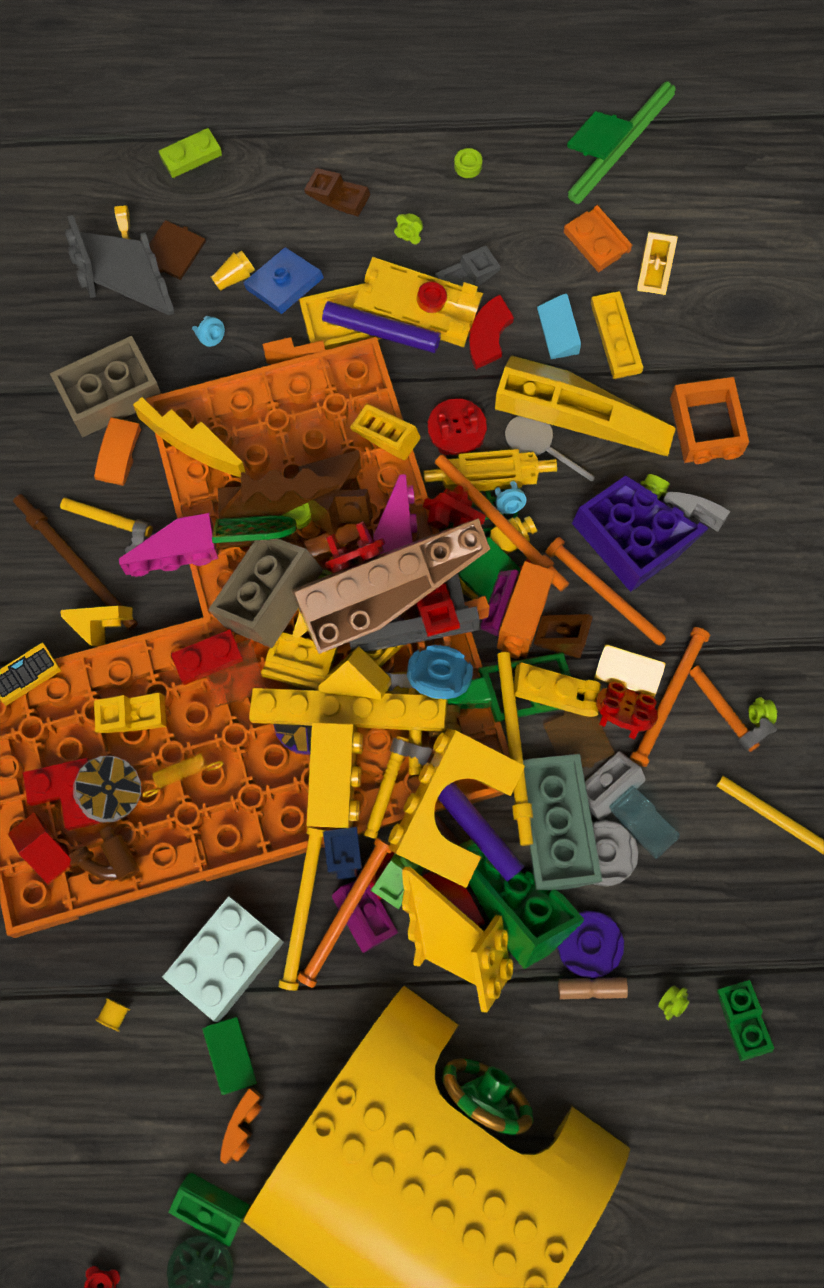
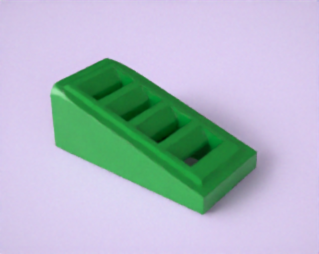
[447,677,492,709]

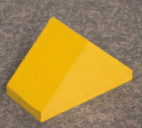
[637,231,678,295]
[318,646,391,699]

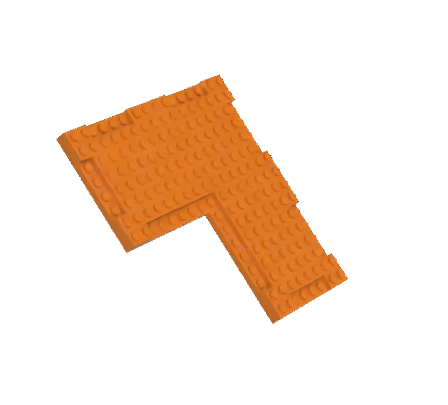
[0,337,514,938]

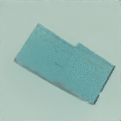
[609,785,680,859]

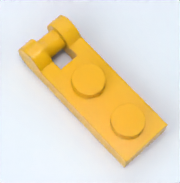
[514,662,601,717]

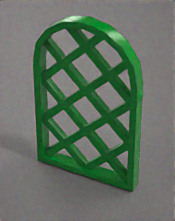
[212,515,297,543]

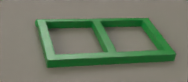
[478,652,579,723]

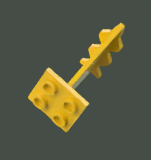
[402,867,513,1012]

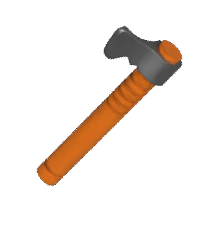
[689,665,777,752]

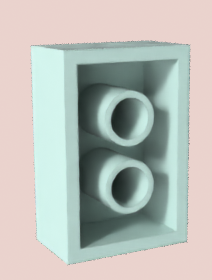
[162,897,284,1022]

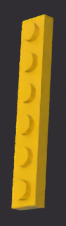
[249,688,448,731]

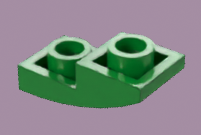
[717,980,774,1061]

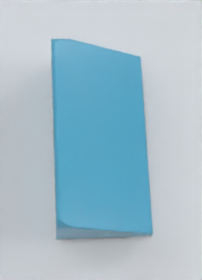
[537,294,581,359]

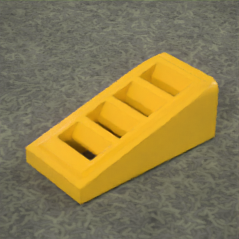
[350,404,420,460]

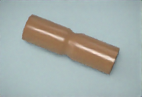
[558,978,628,999]

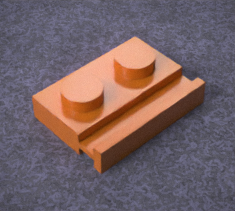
[564,205,632,272]

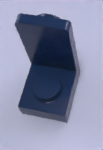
[323,827,364,880]

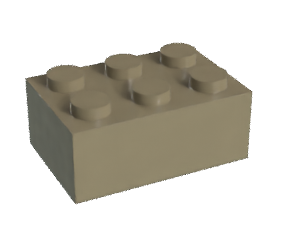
[50,335,161,438]
[208,532,323,648]

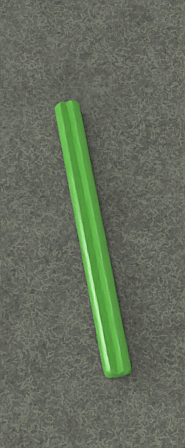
[568,82,676,204]

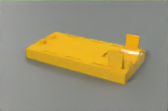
[353,257,483,347]

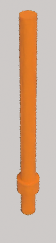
[435,454,569,592]

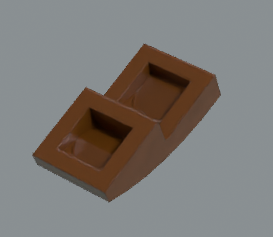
[304,168,371,217]

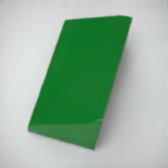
[202,1017,257,1095]
[169,1173,249,1247]

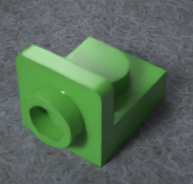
[371,853,424,909]

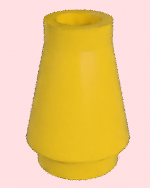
[210,251,255,291]

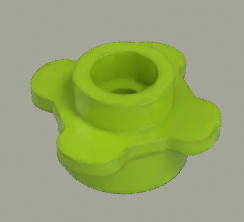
[394,214,423,244]
[658,985,689,1020]

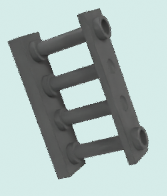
[349,573,479,652]

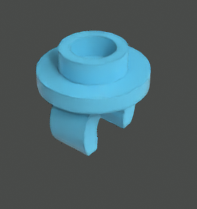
[192,316,225,347]
[495,481,526,514]

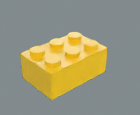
[307,723,363,828]

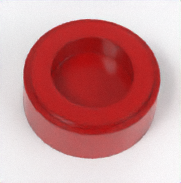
[416,282,447,313]

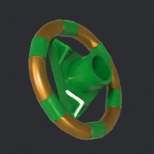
[442,1058,533,1135]

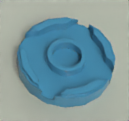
[407,645,473,699]

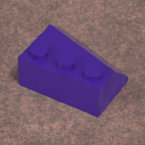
[572,476,708,592]

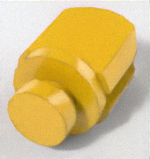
[490,516,537,554]

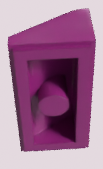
[480,569,519,636]
[332,880,398,953]

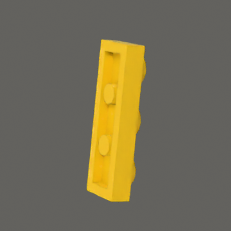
[591,291,643,379]

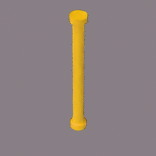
[278,827,327,991]

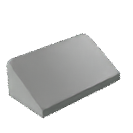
[585,751,646,821]

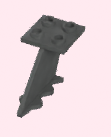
[65,215,174,315]

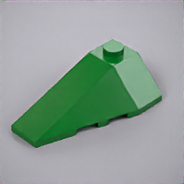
[459,839,584,969]

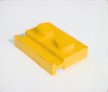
[261,632,337,691]

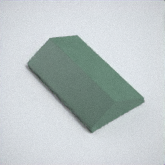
[523,754,602,890]

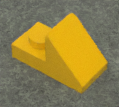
[61,606,133,646]

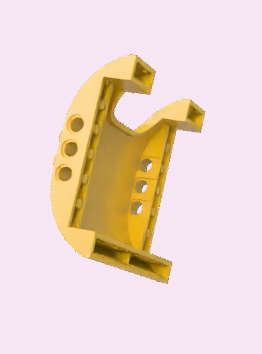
[243,986,630,1288]

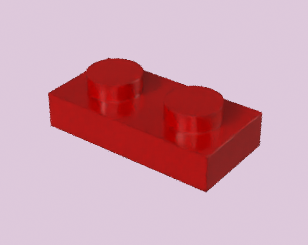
[171,629,244,685]

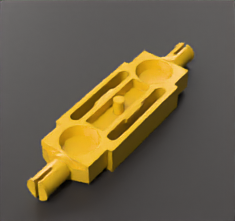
[424,449,557,491]

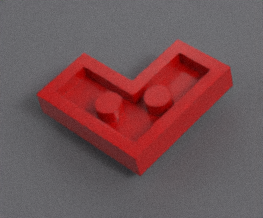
[23,758,101,831]

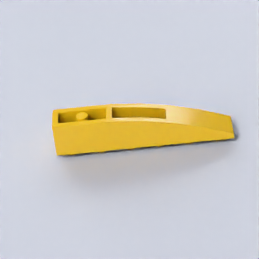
[495,355,676,457]

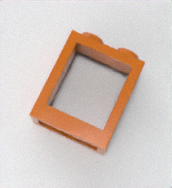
[670,377,749,464]
[497,561,555,659]

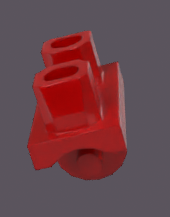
[423,485,486,529]

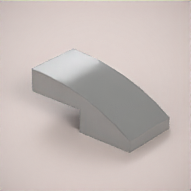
[662,492,730,532]

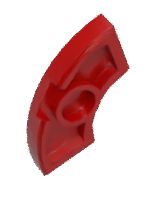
[469,295,514,369]

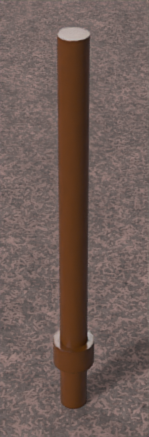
[13,494,138,631]

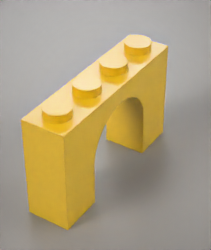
[388,728,525,888]

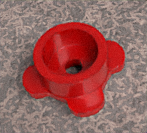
[84,1266,121,1288]

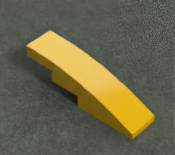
[133,397,246,478]

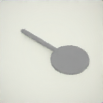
[505,416,595,481]

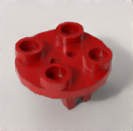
[428,399,487,455]
[324,521,386,573]
[596,682,658,740]

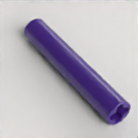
[322,301,441,353]
[437,782,525,881]

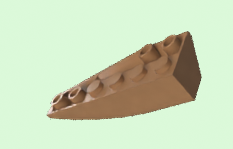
[291,518,490,654]

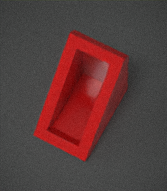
[8,812,71,884]

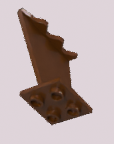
[218,468,340,548]

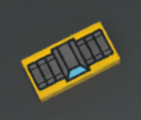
[0,642,61,706]

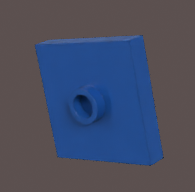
[243,247,324,314]

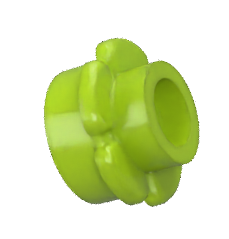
[640,474,670,500]
[749,697,777,728]

